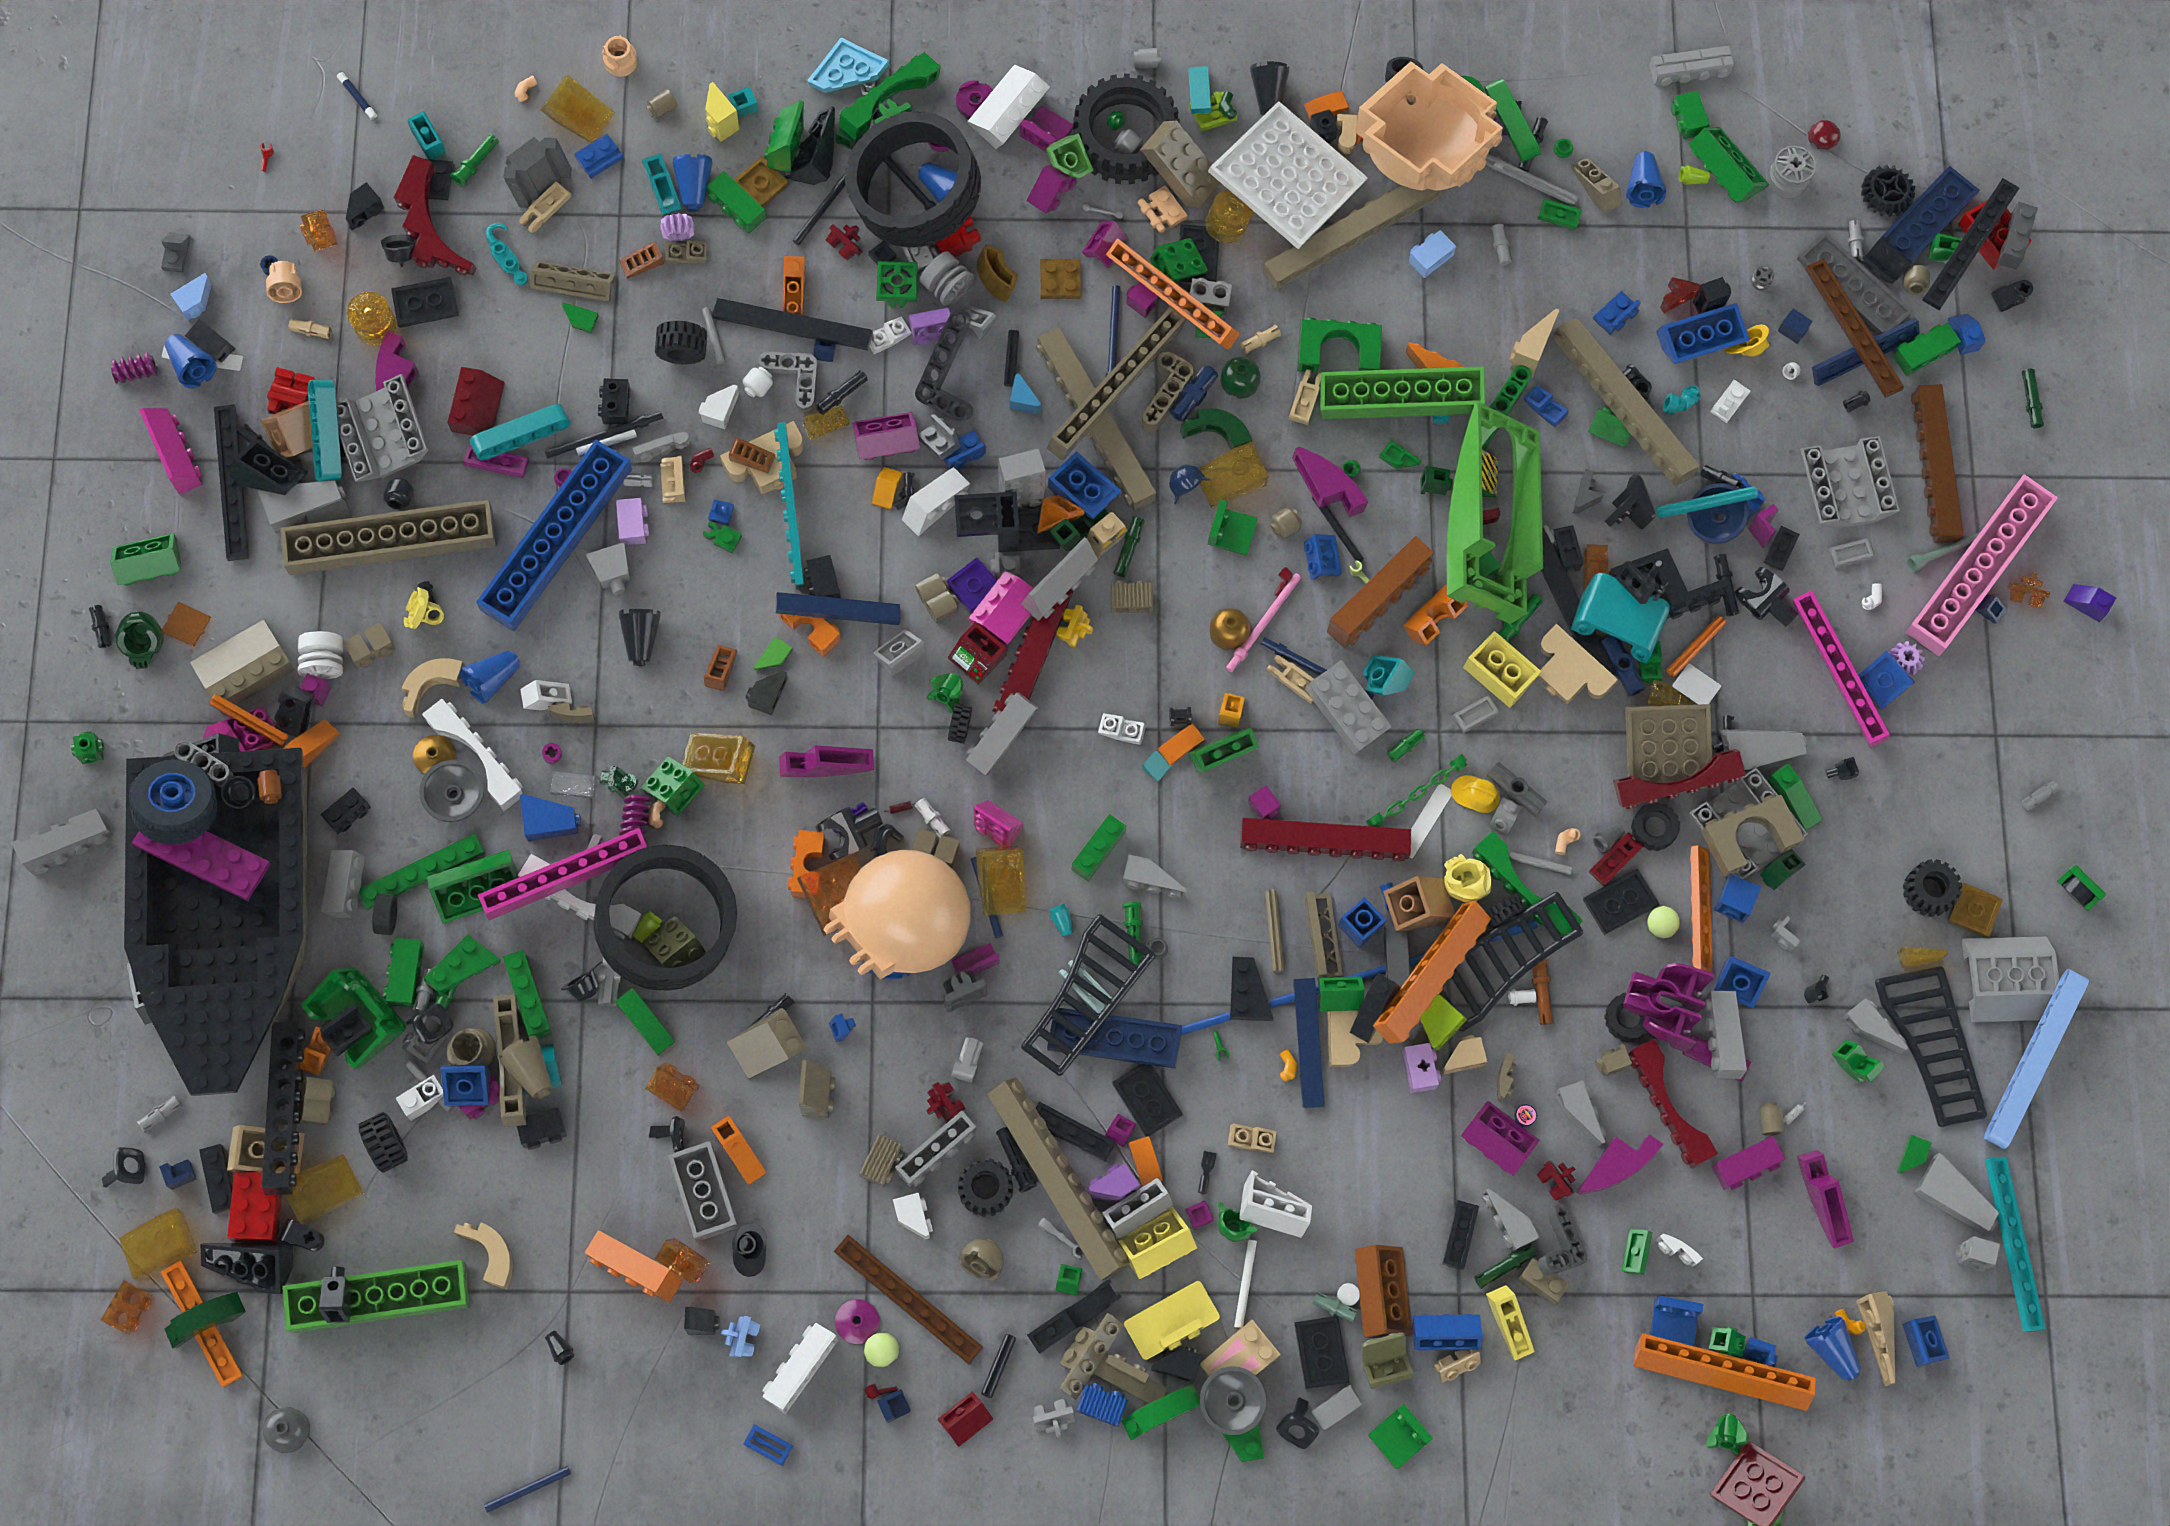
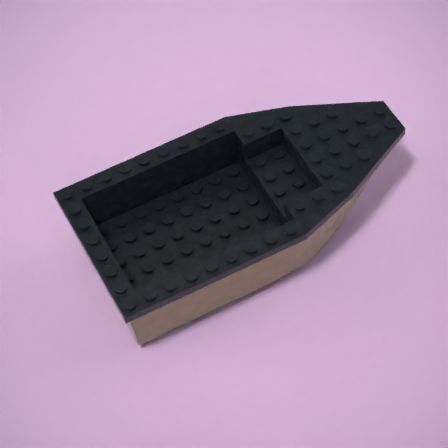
[124,747,307,1096]

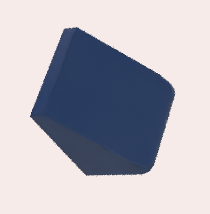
[813,340,836,362]
[1975,595,2007,624]

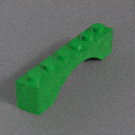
[839,52,941,141]
[1472,831,1583,937]

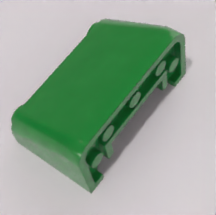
[301,967,406,1069]

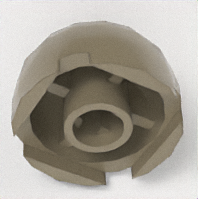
[958,1239,1004,1281]

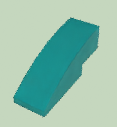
[642,153,682,215]

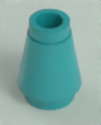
[1049,904,1074,937]

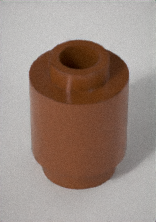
[258,770,282,804]

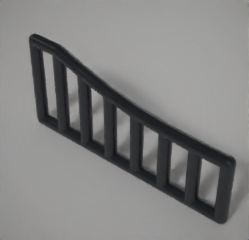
[1439,892,1583,1032]
[1021,914,1155,1076]
[1875,966,1987,1127]

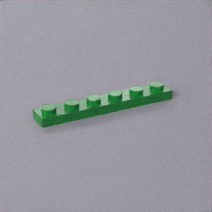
[359,833,485,910]

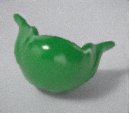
[1218,1202,1257,1242]

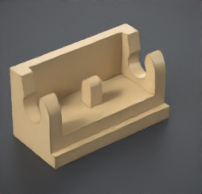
[660,456,686,504]

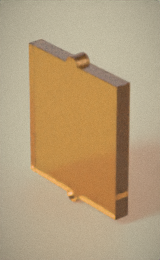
[162,602,211,647]

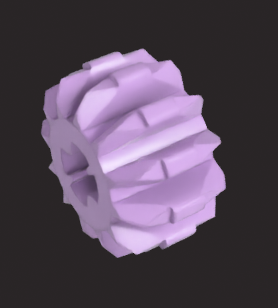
[660,213,695,242]
[1890,641,1925,676]

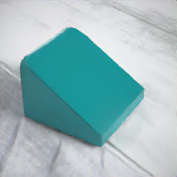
[1142,750,1171,782]

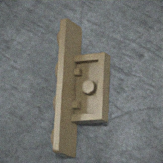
[1059,1313,1123,1400]
[1093,1354,1167,1404]

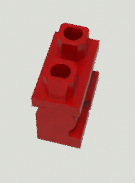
[935,216,981,258]
[267,367,315,415]

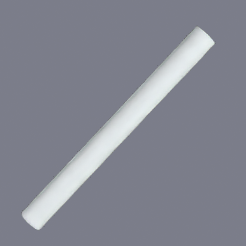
[1234,1240,1257,1329]

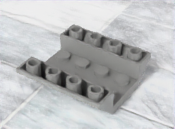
[336,374,428,482]
[1800,436,1900,529]
[1689,768,1808,879]
[1961,936,2059,1023]

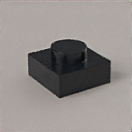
[868,240,897,265]

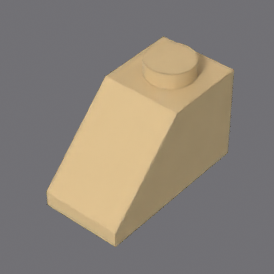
[1442,1035,1487,1075]

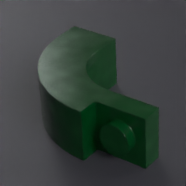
[1180,408,1253,455]
[1050,508,1109,551]
[164,1292,246,1349]

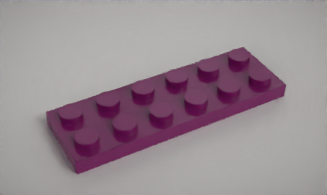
[132,830,270,901]

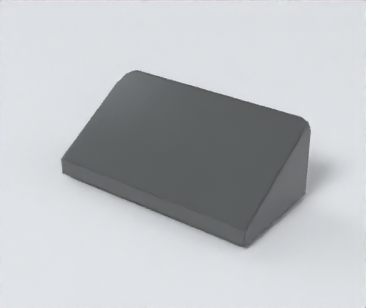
[306,499,352,524]

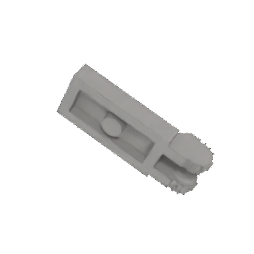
[633,431,690,463]

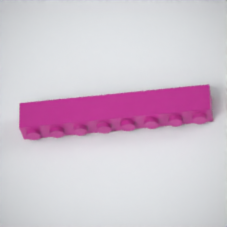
[1793,590,1890,748]
[478,828,647,921]

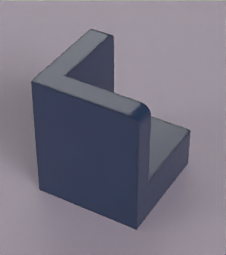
[1778,309,1813,344]
[159,1160,197,1190]
[877,1389,911,1423]

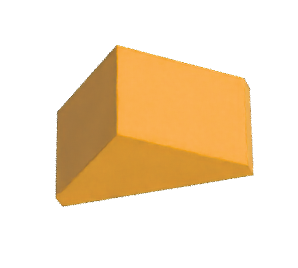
[872,467,904,510]
[1218,693,1245,728]

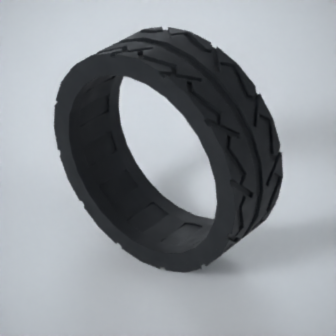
[845,111,981,248]
[593,844,737,991]

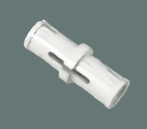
[915,798,951,838]

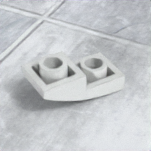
[869,316,911,354]
[1098,713,1146,745]
[1656,1234,1703,1267]

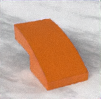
[1304,91,1350,120]
[1158,724,1206,766]
[300,1025,332,1075]
[1128,1136,1163,1187]

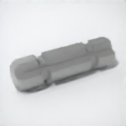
[622,474,653,487]
[2022,781,2059,811]

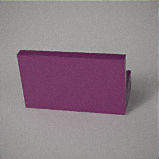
[1082,221,1128,268]
[1748,504,1778,548]
[952,943,999,975]

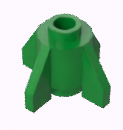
[926,673,964,713]
[1706,1414,1749,1455]

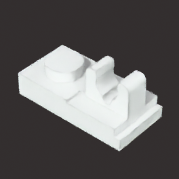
[1710,380,1750,423]

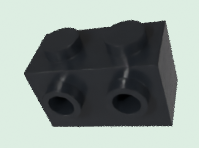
[598,378,630,425]

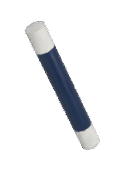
[337,72,377,120]

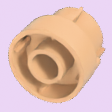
[602,35,638,77]
[266,261,302,303]

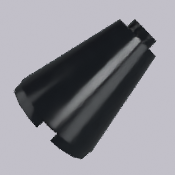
[1250,61,1289,115]
[619,609,661,666]

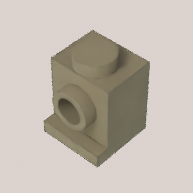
[1596,1044,1632,1077]

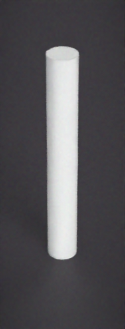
[576,429,637,456]

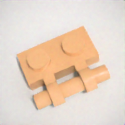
[1137,185,1188,233]

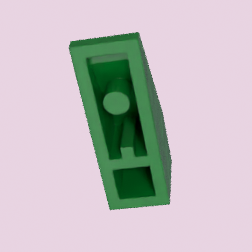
[1767,763,1822,831]

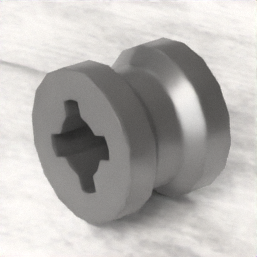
[1751,266,1774,290]

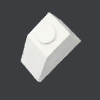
[699,385,739,429]
[520,680,572,710]

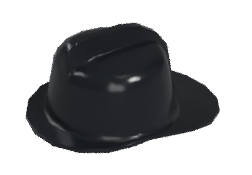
[381,235,415,267]
[561,961,602,1001]
[732,1223,767,1277]

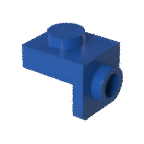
[1742,1337,1778,1367]

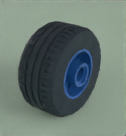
[129,760,217,845]

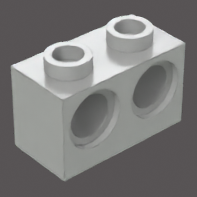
[1190,278,1232,315]
[1956,1237,2000,1272]

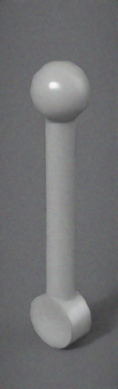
[1082,204,1123,220]

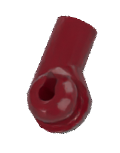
[690,447,714,473]

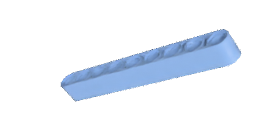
[1984,969,2089,1149]

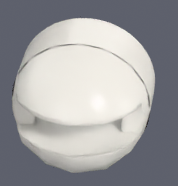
[1782,362,1801,380]

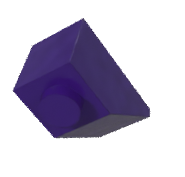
[2063,584,2116,622]

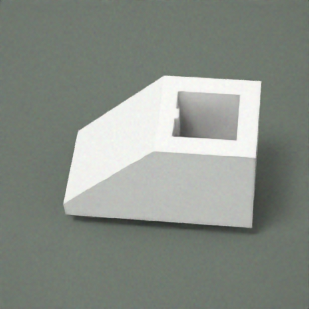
[396,1075,443,1121]
[893,1193,933,1239]

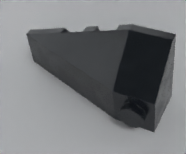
[784,106,835,185]
[200,1242,293,1294]

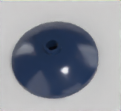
[1687,483,1749,544]

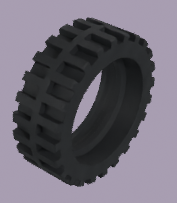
[1073,73,1180,184]

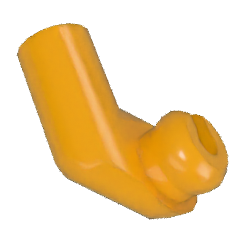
[1279,1049,1298,1082]
[1834,1308,1866,1335]

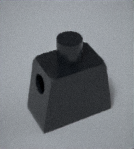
[319,1266,351,1323]

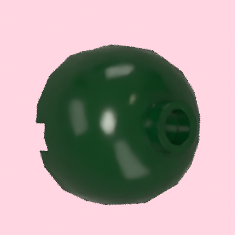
[1220,357,1261,399]

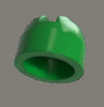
[1343,460,1361,477]

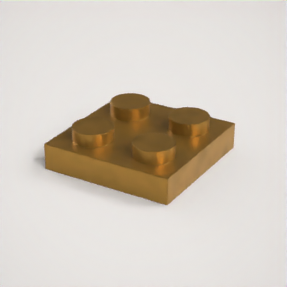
[734,156,789,208]
[1040,259,1081,299]
[1947,882,2003,938]

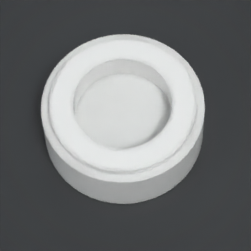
[1337,1283,1360,1306]

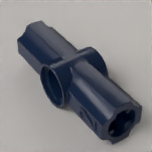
[1169,365,1218,422]
[1601,636,1646,697]

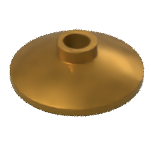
[413,735,456,774]

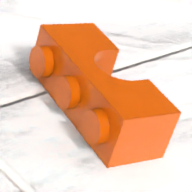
[1403,585,1469,646]
[778,614,841,657]
[788,830,825,899]

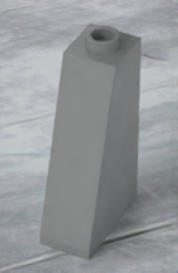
[258,480,346,532]
[1720,729,1807,770]
[1913,1153,1999,1234]

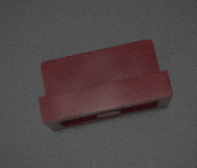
[937,1391,993,1447]

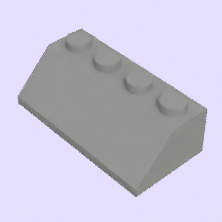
[1021,537,1098,621]

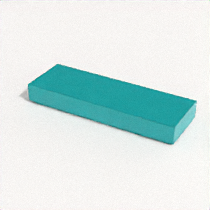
[1188,66,1211,114]

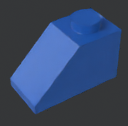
[1948,314,1986,355]

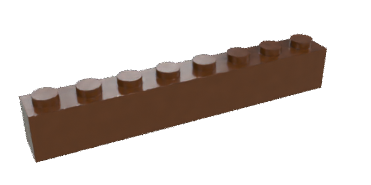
[1911,384,1964,543]

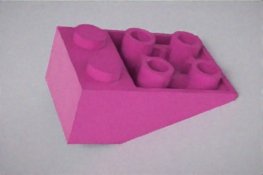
[202,706,277,751]
[973,800,1023,848]

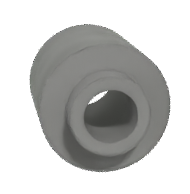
[1134,48,1162,69]

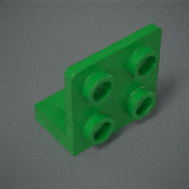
[1150,238,1208,284]
[1207,499,1258,555]
[641,757,705,817]
[1368,1404,1433,1469]

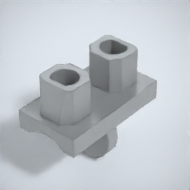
[1033,1399,1075,1438]

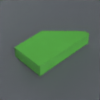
[753,637,793,671]

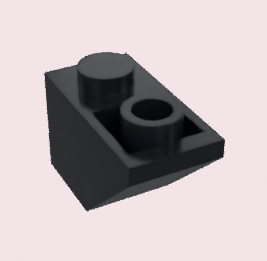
[346,182,384,230]

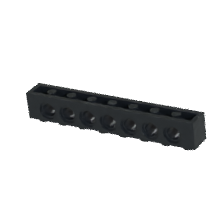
[261,1021,305,1195]

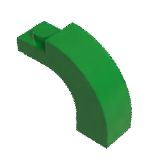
[1121,1384,1200,1440]

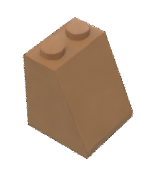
[260,401,313,457]
[1383,876,1455,931]

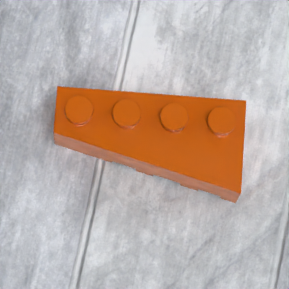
[585,1230,683,1303]

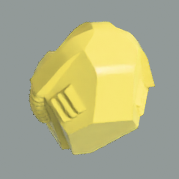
[1444,854,1492,903]

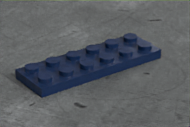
[1875,166,1980,262]
[1047,1008,1182,1069]

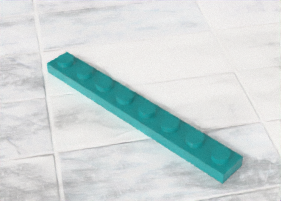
[774,422,804,588]
[1984,1156,2046,1332]

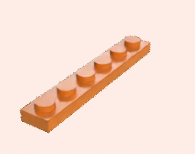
[1690,845,1713,973]
[161,1260,244,1388]

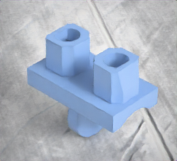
[721,1316,760,1358]

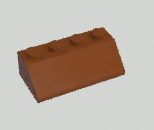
[1355,1245,1412,1338]

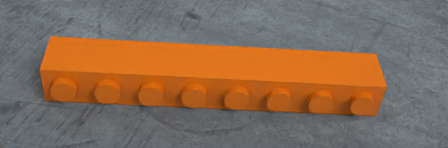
[1106,238,1241,350]
[1373,901,1491,1044]
[1633,1333,1816,1411]

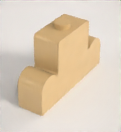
[720,421,804,494]
[1538,624,1618,704]
[1327,1010,1382,1067]

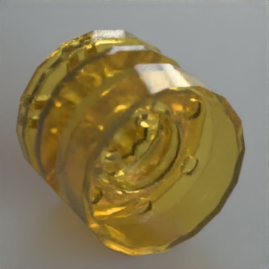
[1205,189,1254,243]
[346,292,397,345]

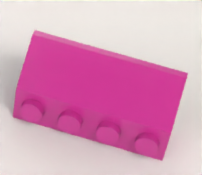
[139,408,203,495]

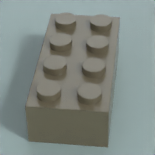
[1140,121,1221,207]

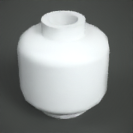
[743,367,773,398]

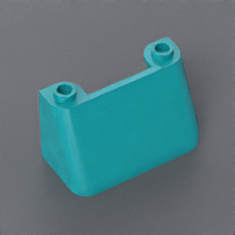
[1571,573,1670,663]

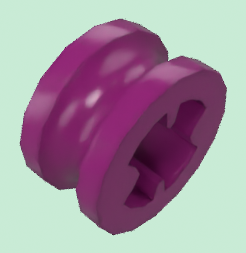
[542,743,562,764]

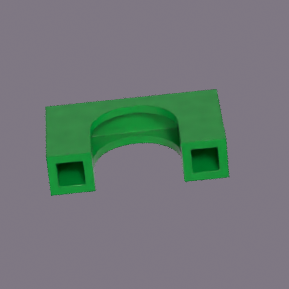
[1297,318,1382,373]

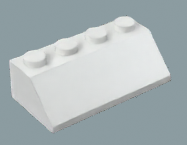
[967,65,1050,149]
[762,1323,838,1415]

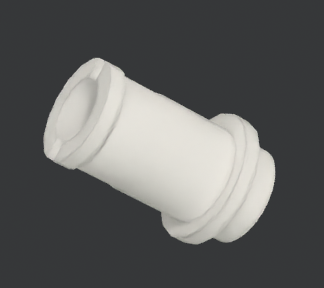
[1508,989,1536,1006]

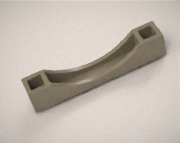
[493,994,526,1127]

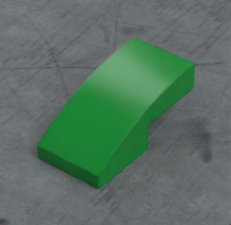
[1639,641,1662,684]

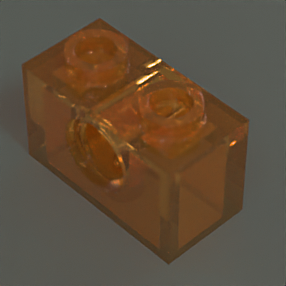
[655,1238,710,1283]

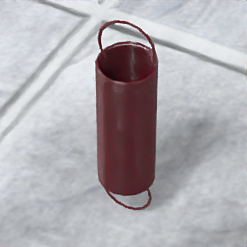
[884,801,916,814]

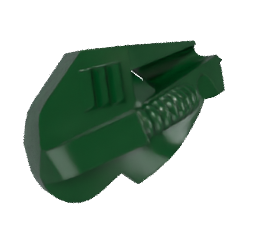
[115,612,165,669]

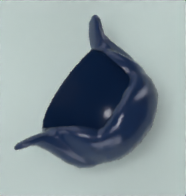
[1169,465,1212,504]

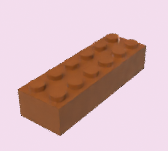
[1327,536,1434,649]

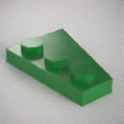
[424,934,501,994]

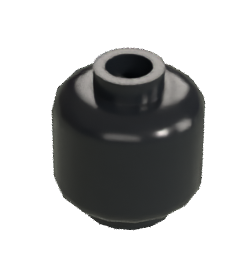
[384,478,413,509]

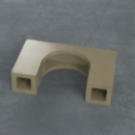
[1701,795,1804,877]

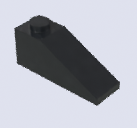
[1350,973,1401,1044]

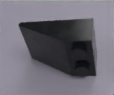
[228,439,308,495]

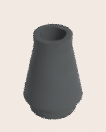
[1593,824,1625,852]

